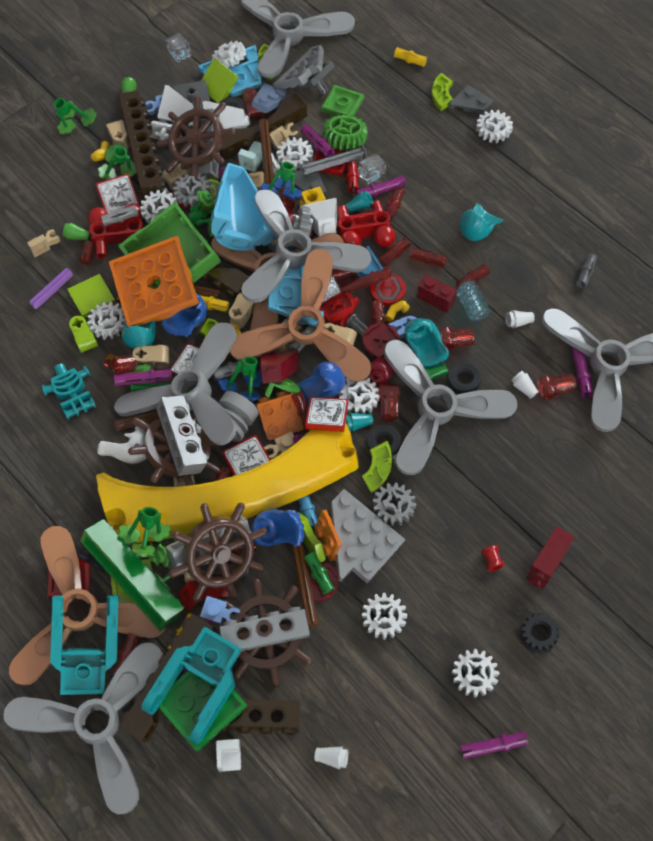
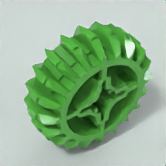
[322,114,368,151]

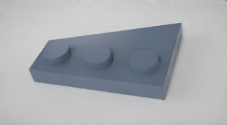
[252,83,291,113]

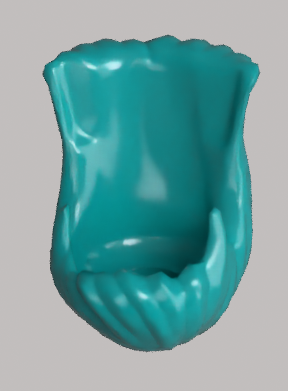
[459,203,503,241]
[404,318,449,369]
[122,320,156,349]

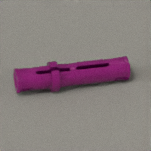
[300,125,335,157]
[355,175,406,198]
[571,346,593,398]
[114,369,172,387]
[460,731,528,759]

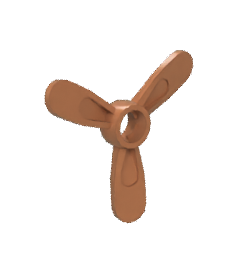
[211,233,344,330]
[230,249,371,382]
[9,526,166,685]

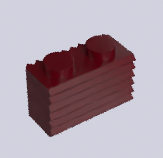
[417,274,457,313]

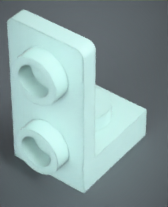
[238,141,263,172]

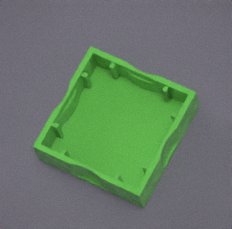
[119,202,221,289]

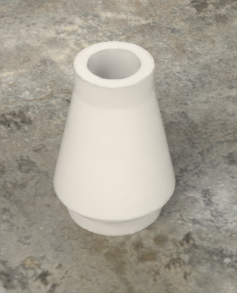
[505,310,534,328]
[511,371,539,399]
[315,746,348,769]

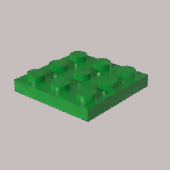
[159,671,248,752]

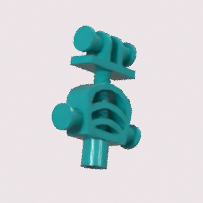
[42,363,96,420]

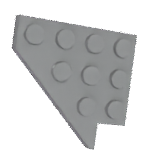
[272,45,324,90]
[330,489,406,584]

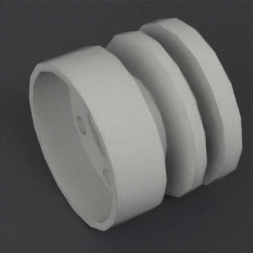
[218,391,259,442]

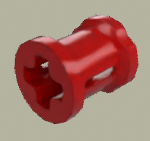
[481,545,505,572]

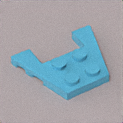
[198,45,262,97]
[268,265,324,328]

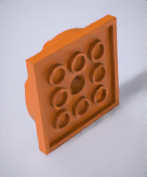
[109,236,199,327]

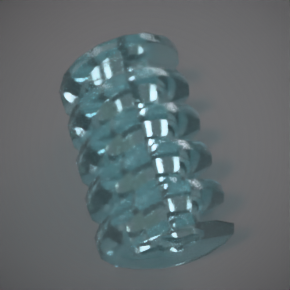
[457,280,492,321]

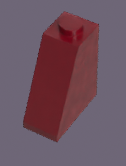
[261,350,299,383]

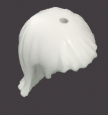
[97,426,146,464]

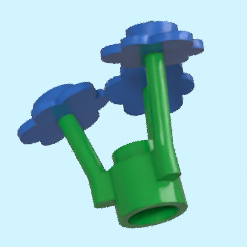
[260,162,302,199]
[218,356,263,402]

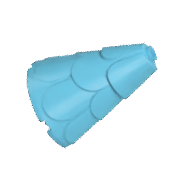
[211,163,276,251]

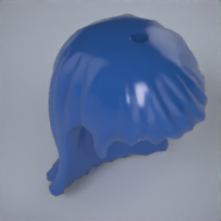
[162,293,207,337]
[298,362,345,406]
[251,509,305,546]

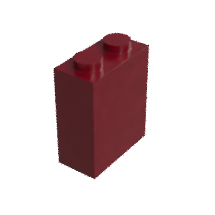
[526,526,575,589]

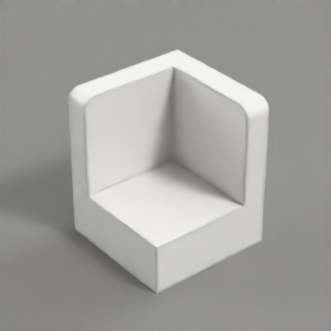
[217,739,241,772]

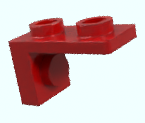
[178,581,228,612]

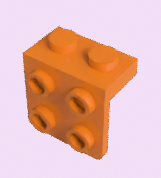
[254,390,303,440]
[314,509,341,562]

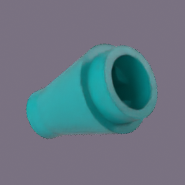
[346,191,373,213]
[346,413,373,432]

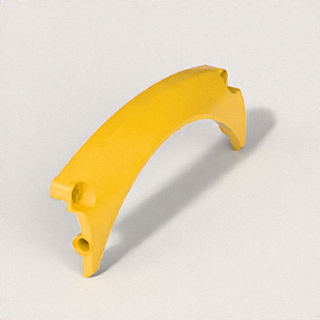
[96,424,359,544]

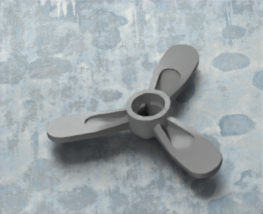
[241,0,355,78]
[241,190,371,303]
[542,309,653,432]
[114,323,237,445]
[384,340,517,475]
[3,643,163,814]

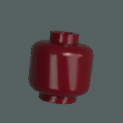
[368,357,394,385]

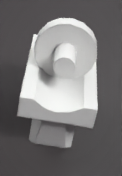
[151,120,182,140]

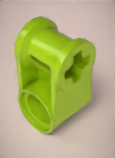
[69,316,98,353]

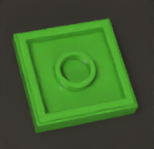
[321,85,364,117]

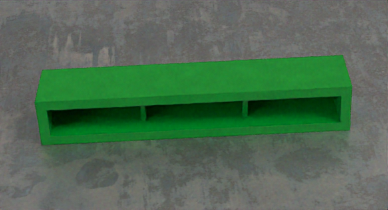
[80,519,184,631]

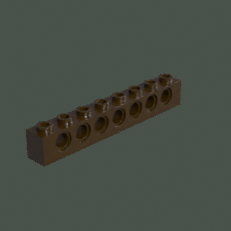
[119,90,165,200]

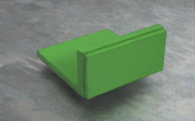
[265,378,301,397]

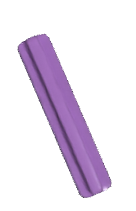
[29,268,73,309]

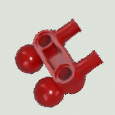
[337,200,396,247]
[88,203,144,259]

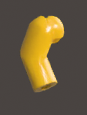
[91,141,109,162]
[385,300,410,322]

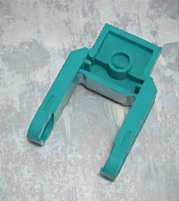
[50,596,118,695]
[141,626,242,744]

